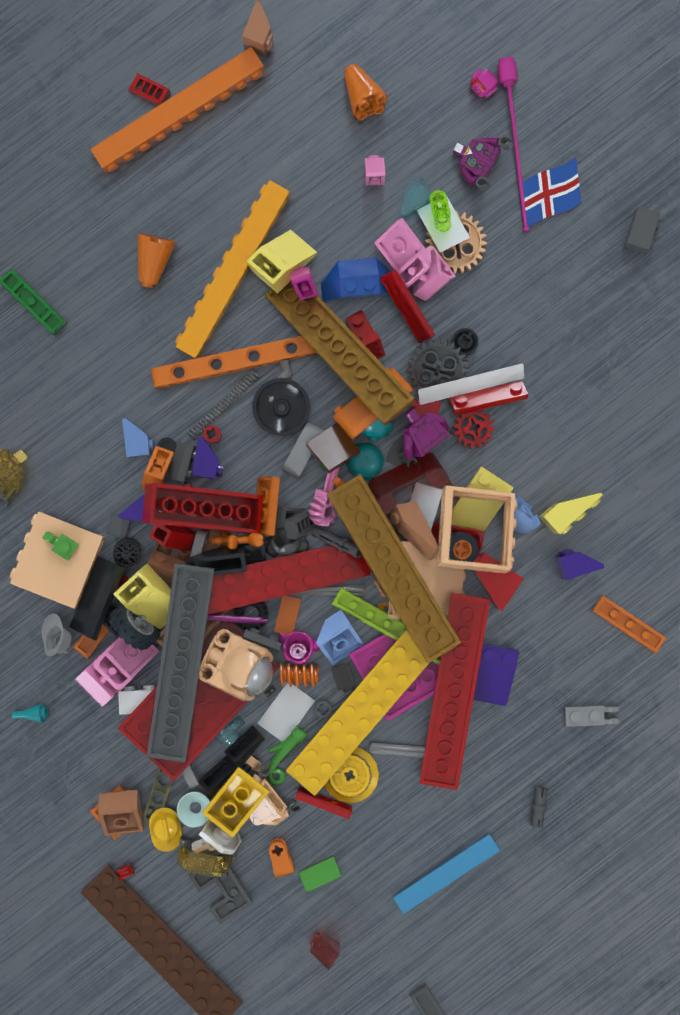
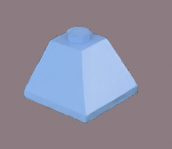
[316,610,364,666]

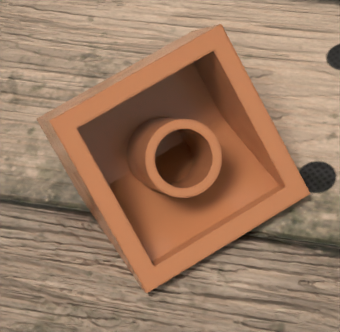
[242,0,274,57]
[98,790,144,836]

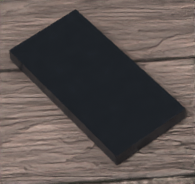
[70,556,125,640]

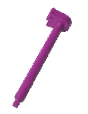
[207,614,268,624]

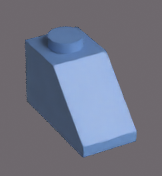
[122,418,154,458]

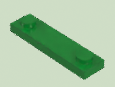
[0,268,66,336]

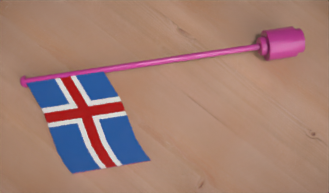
[497,57,581,232]

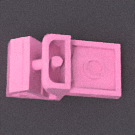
[374,218,456,301]
[75,637,160,707]

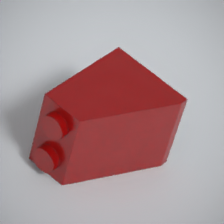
[472,552,524,611]

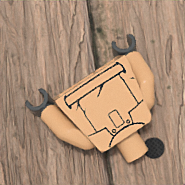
[248,764,300,826]

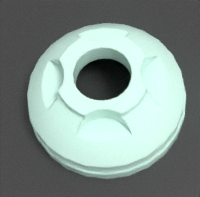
[177,792,210,827]

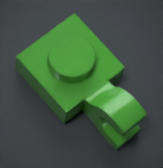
[43,531,79,561]

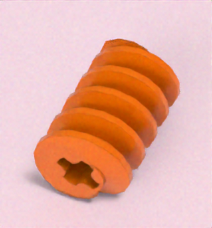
[280,662,319,688]

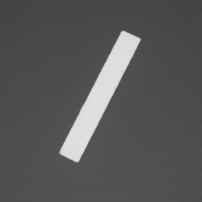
[418,364,524,405]

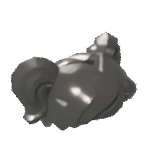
[265,528,309,558]

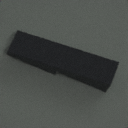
[198,726,265,798]

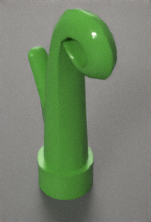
[267,725,308,786]

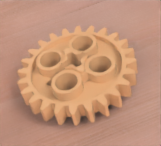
[425,211,487,274]

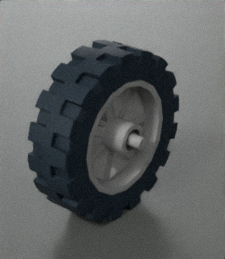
[111,603,160,650]

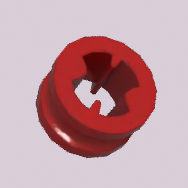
[115,863,135,880]

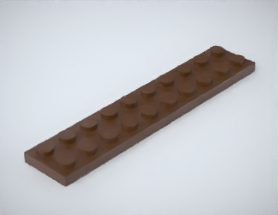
[80,864,243,1015]

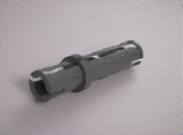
[311,525,362,558]

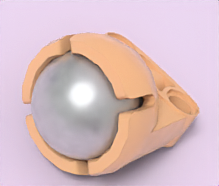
[198,629,273,701]

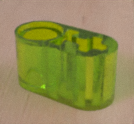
[429,190,452,232]

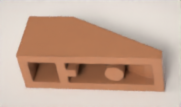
[390,501,439,560]

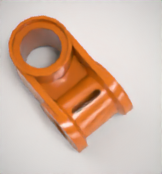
[269,838,295,878]

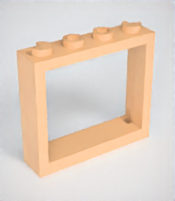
[437,486,518,574]

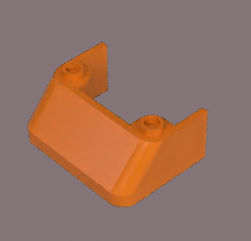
[333,367,413,442]

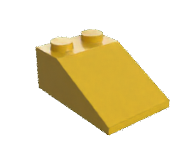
[202,767,269,838]

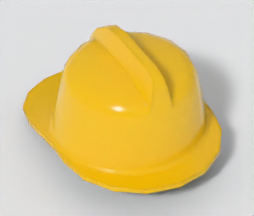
[149,808,182,852]

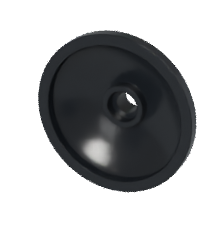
[252,378,310,436]

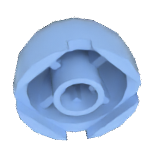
[503,496,541,534]

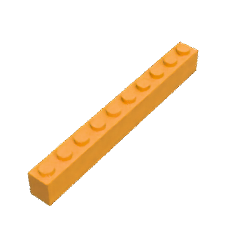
[175,180,290,359]

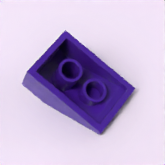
[473,643,519,706]

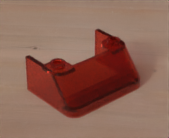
[367,452,459,515]

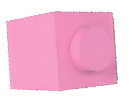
[365,155,385,186]

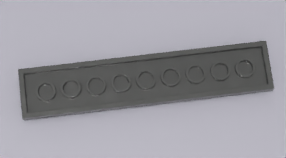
[147,563,214,762]

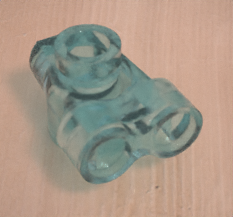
[216,716,245,747]

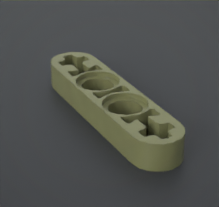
[143,768,173,825]

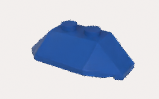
[321,257,391,302]

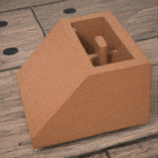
[147,543,192,588]

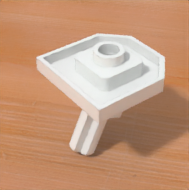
[191,819,242,855]

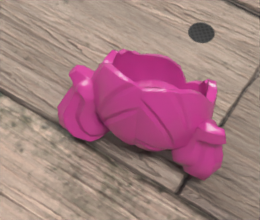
[279,631,320,664]

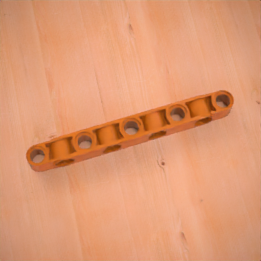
[151,336,318,389]

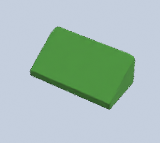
[299,856,342,892]

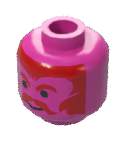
[470,69,498,98]

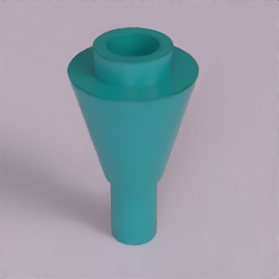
[12,703,48,723]

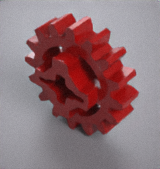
[453,409,495,449]

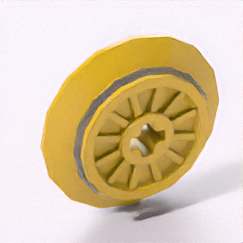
[324,747,379,803]

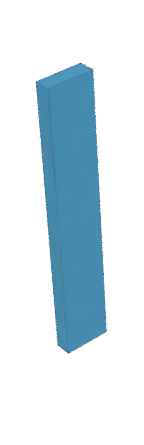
[393,833,500,914]

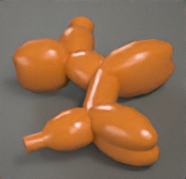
[210,532,264,549]

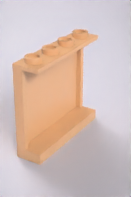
[9,512,106,609]
[387,541,466,620]

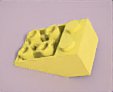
[247,230,317,294]
[539,493,603,534]
[114,563,171,629]

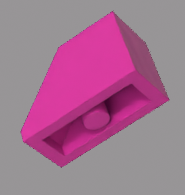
[291,267,318,301]

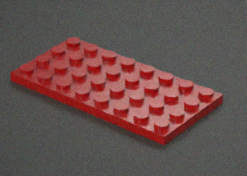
[117,621,280,781]

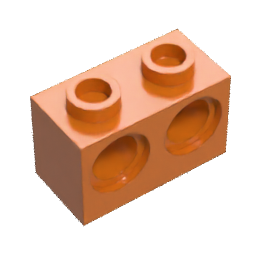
[141,446,174,489]

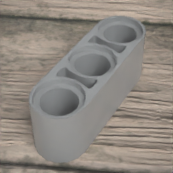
[282,421,325,479]

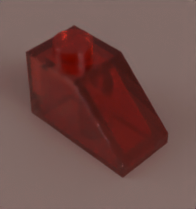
[309,931,340,970]

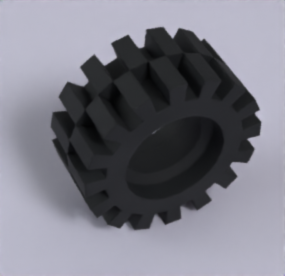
[234,601,269,631]

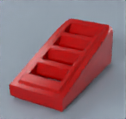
[128,73,171,106]

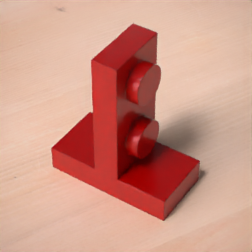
[345,310,385,359]

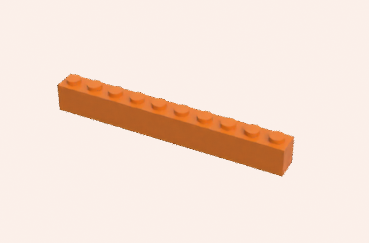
[90,47,265,173]

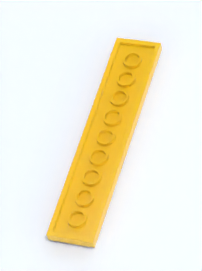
[286,629,429,796]

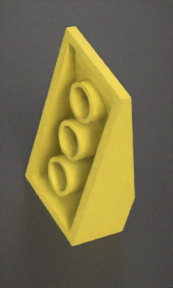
[451,466,514,531]

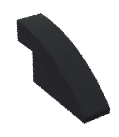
[186,539,267,575]

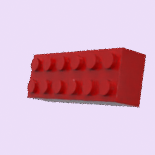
[142,483,263,534]

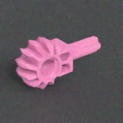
[308,467,339,526]

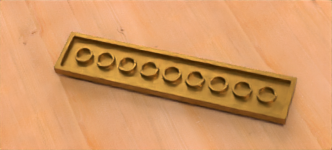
[265,281,415,426]
[326,474,461,663]

